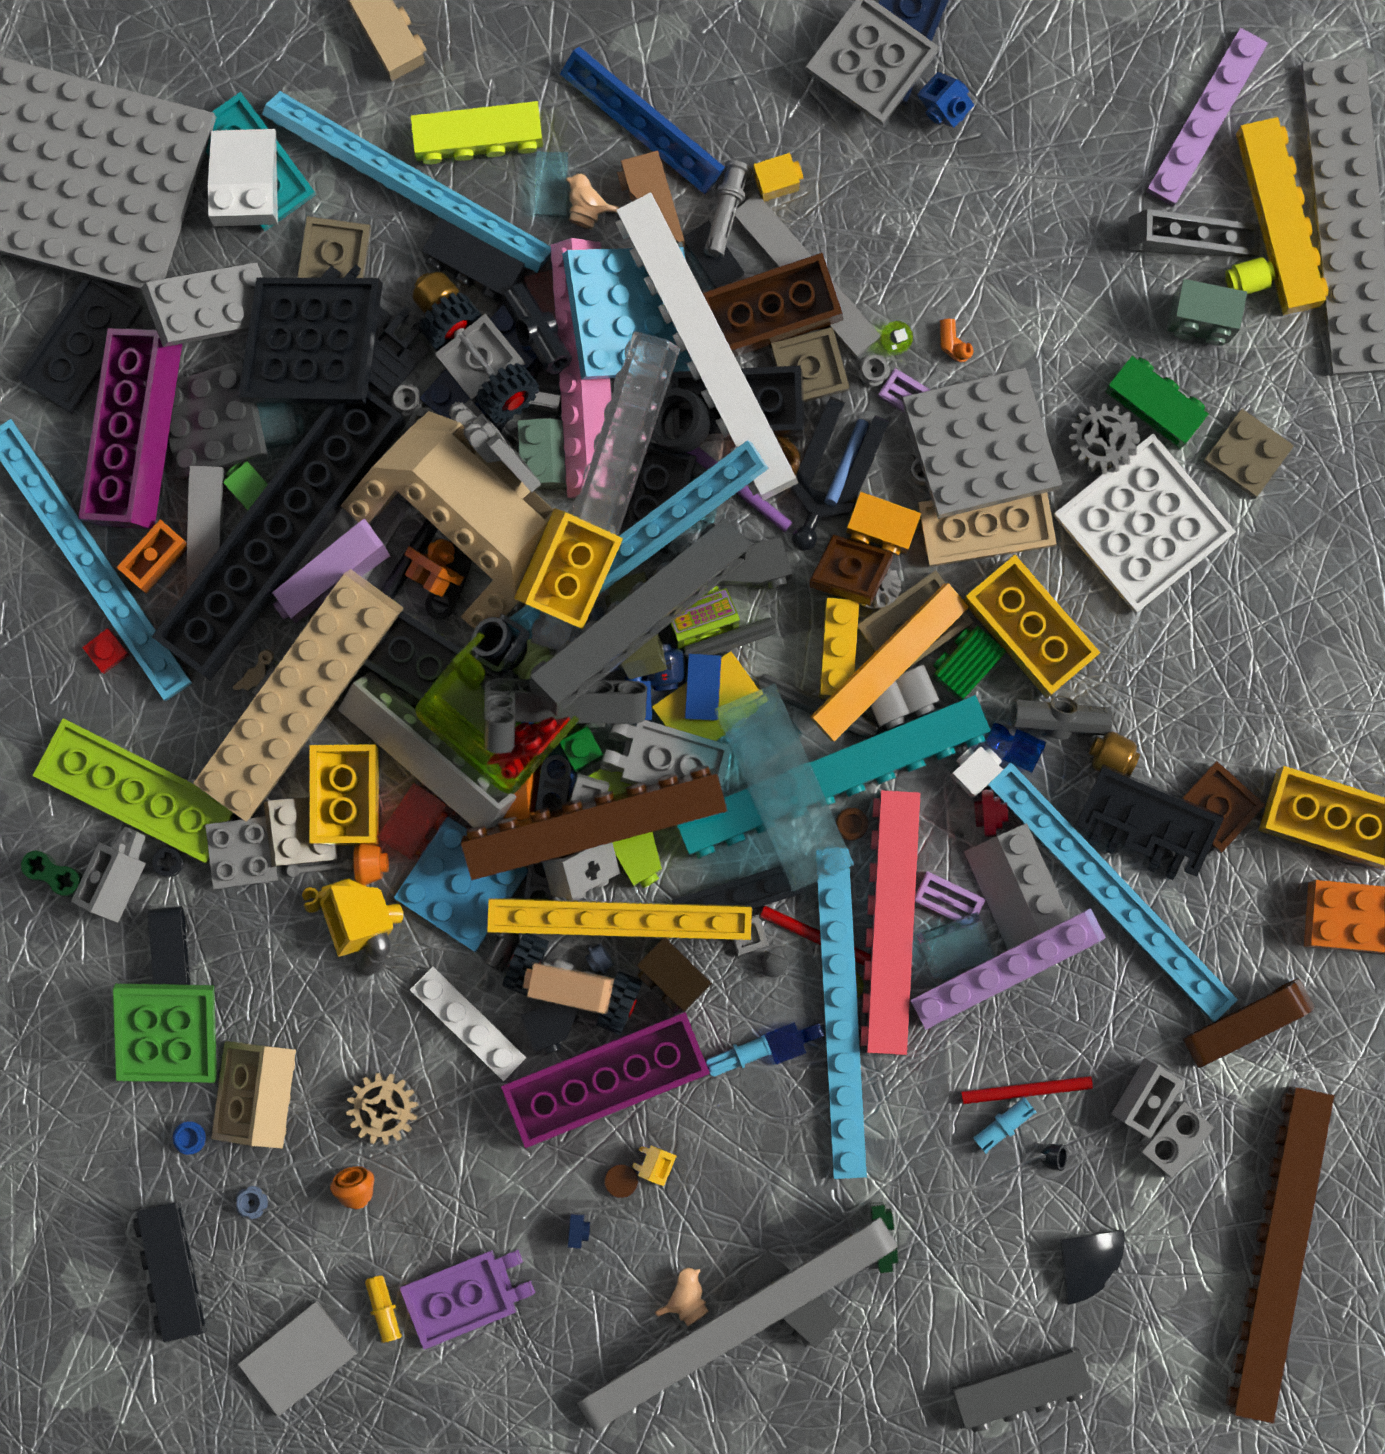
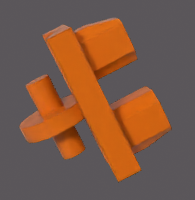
[404,539,464,597]

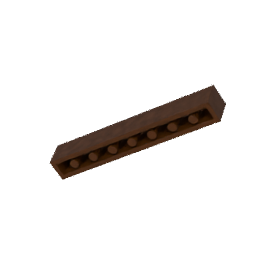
[461,765,727,881]

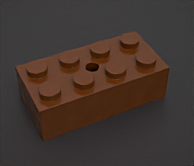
[703,253,844,357]

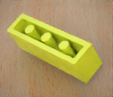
[411,101,543,165]

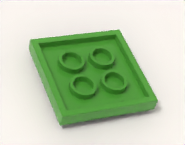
[113,984,217,1083]

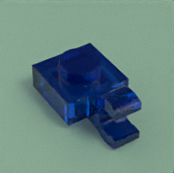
[985,723,1046,773]
[764,1022,824,1065]

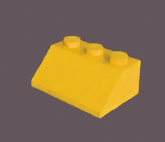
[514,508,623,629]
[310,744,379,846]

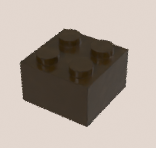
[637,937,712,1012]

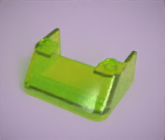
[416,632,580,794]

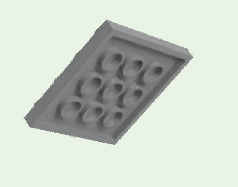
[902,368,1063,519]

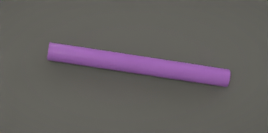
[686,447,793,533]

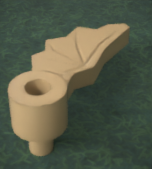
[233,649,274,691]

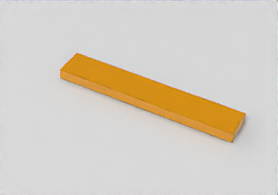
[810,583,969,741]

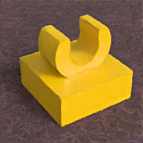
[632,1145,676,1186]

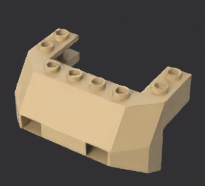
[341,411,553,629]

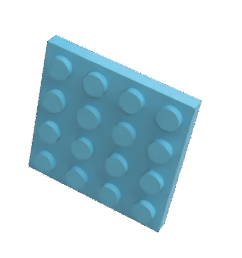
[562,247,692,380]

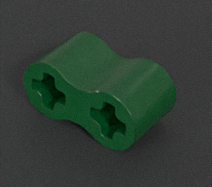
[21,850,83,897]

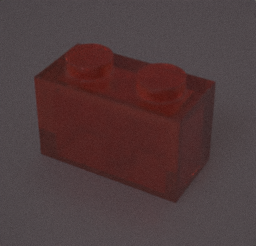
[377,783,449,860]

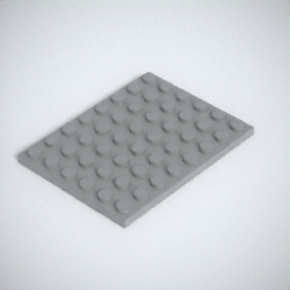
[0,57,216,291]

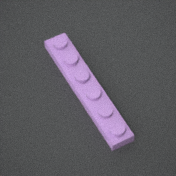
[1146,28,1268,207]

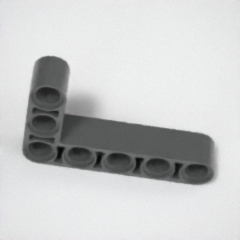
[484,678,647,753]

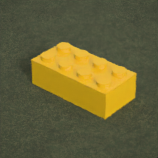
[964,555,1100,699]
[1258,766,1385,870]

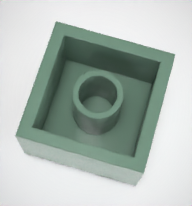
[1167,279,1247,346]

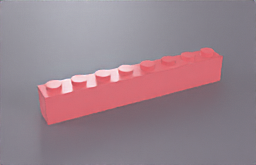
[860,790,920,1055]

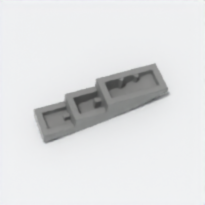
[187,466,224,590]

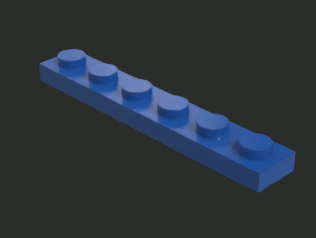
[559,47,725,194]

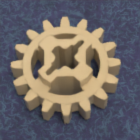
[346,1073,419,1145]

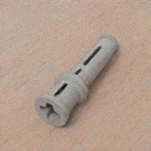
[704,160,752,258]

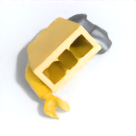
[302,879,403,976]

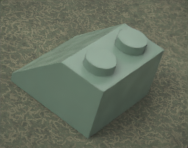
[518,418,567,490]

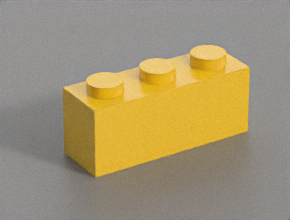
[819,598,859,699]

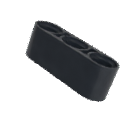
[148,906,191,985]

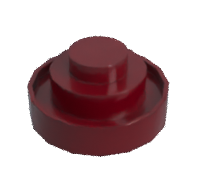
[974,789,1009,837]

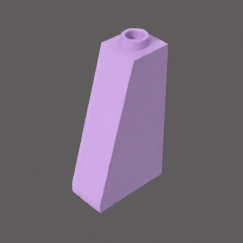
[272,518,390,623]

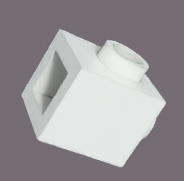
[950,746,1003,799]

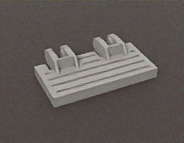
[448,399,541,493]

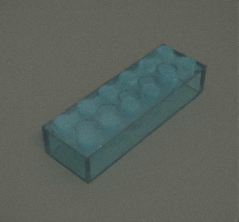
[714,683,854,893]

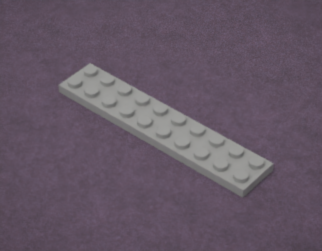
[1300,58,1385,376]

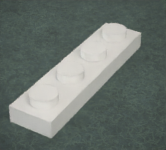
[410,966,527,1081]

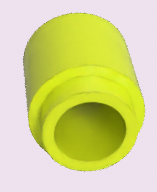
[1225,257,1276,294]

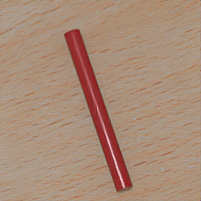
[760,906,871,965]
[961,1076,1093,1104]

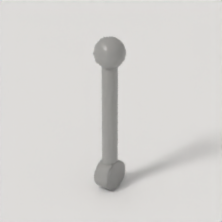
[287,859,354,877]

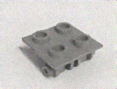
[205,816,278,889]

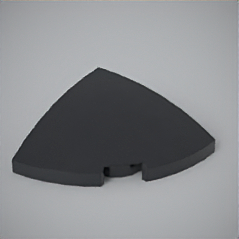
[1060,1230,1125,1305]

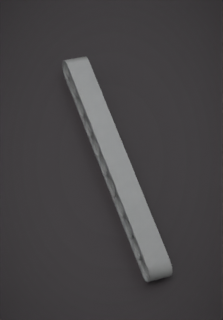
[576,1217,898,1431]

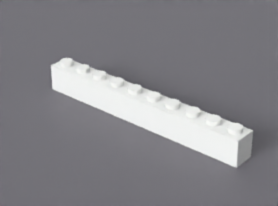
[615,192,798,501]

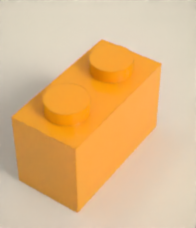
[846,491,921,556]

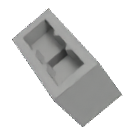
[1138,1101,1214,1178]

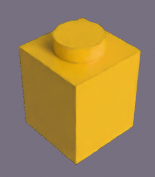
[753,153,803,202]

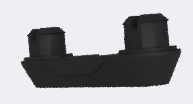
[425,540,472,620]

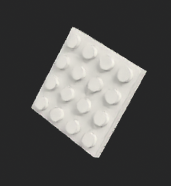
[1053,433,1236,614]

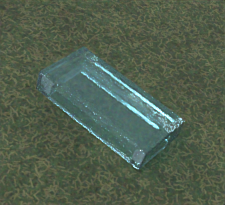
[534,152,569,218]

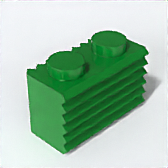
[932,626,1006,701]

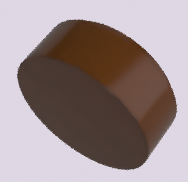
[835,808,868,841]
[605,1164,638,1198]

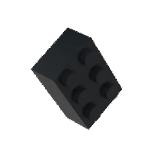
[605,437,697,554]

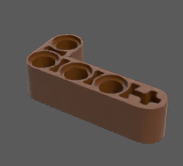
[1183,978,1315,1068]

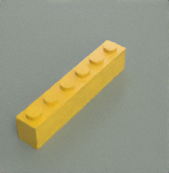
[1236,117,1328,316]

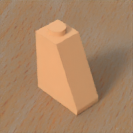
[523,963,614,1014]

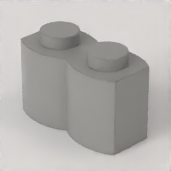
[870,665,940,730]

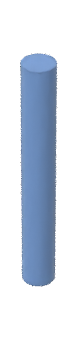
[824,419,869,506]

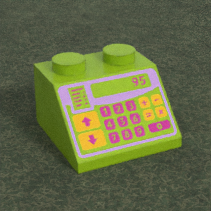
[669,586,740,649]

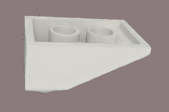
[208,129,278,226]

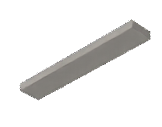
[734,193,881,358]

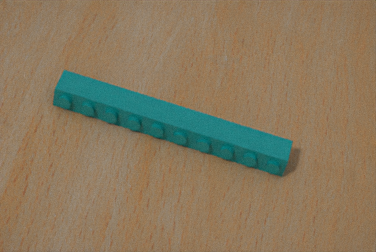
[676,695,991,859]

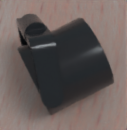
[471,614,530,675]

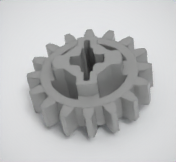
[1069,404,1140,474]

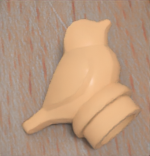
[566,174,620,229]
[655,1267,709,1327]

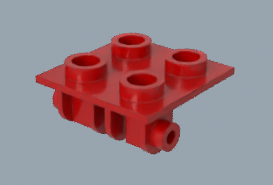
[487,717,571,779]

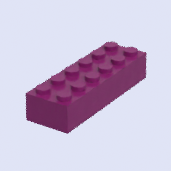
[78,328,183,530]
[501,1012,710,1148]

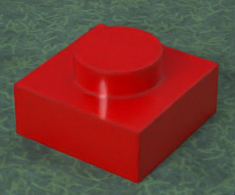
[82,628,130,674]

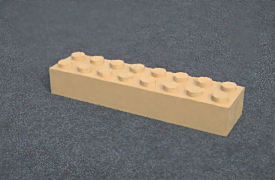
[193,569,404,822]

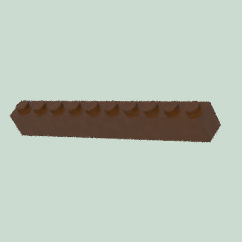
[1226,1087,1335,1424]

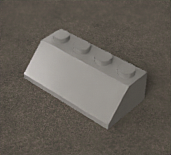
[964,823,1070,950]

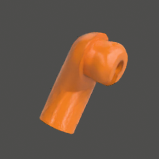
[940,319,974,362]

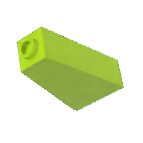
[588,769,662,889]

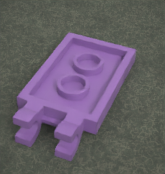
[400,1249,536,1350]

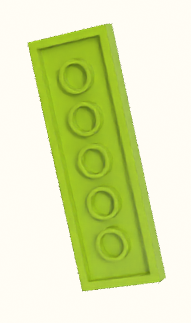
[33,718,234,864]

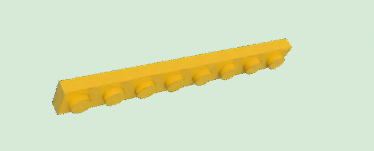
[487,898,752,940]

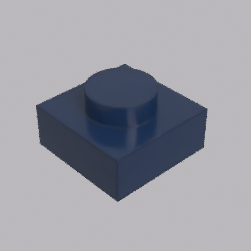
[568,1213,590,1249]

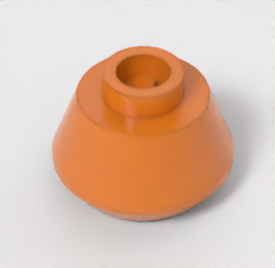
[353,844,389,885]
[330,1166,374,1209]

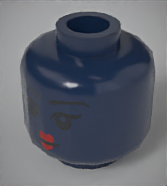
[644,642,686,691]

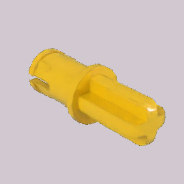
[365,1275,402,1343]

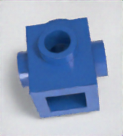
[917,72,974,128]

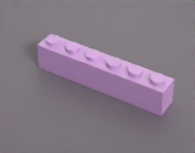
[910,908,1106,1030]

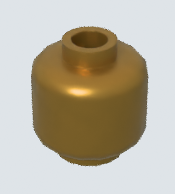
[412,272,460,314]
[1089,731,1140,776]

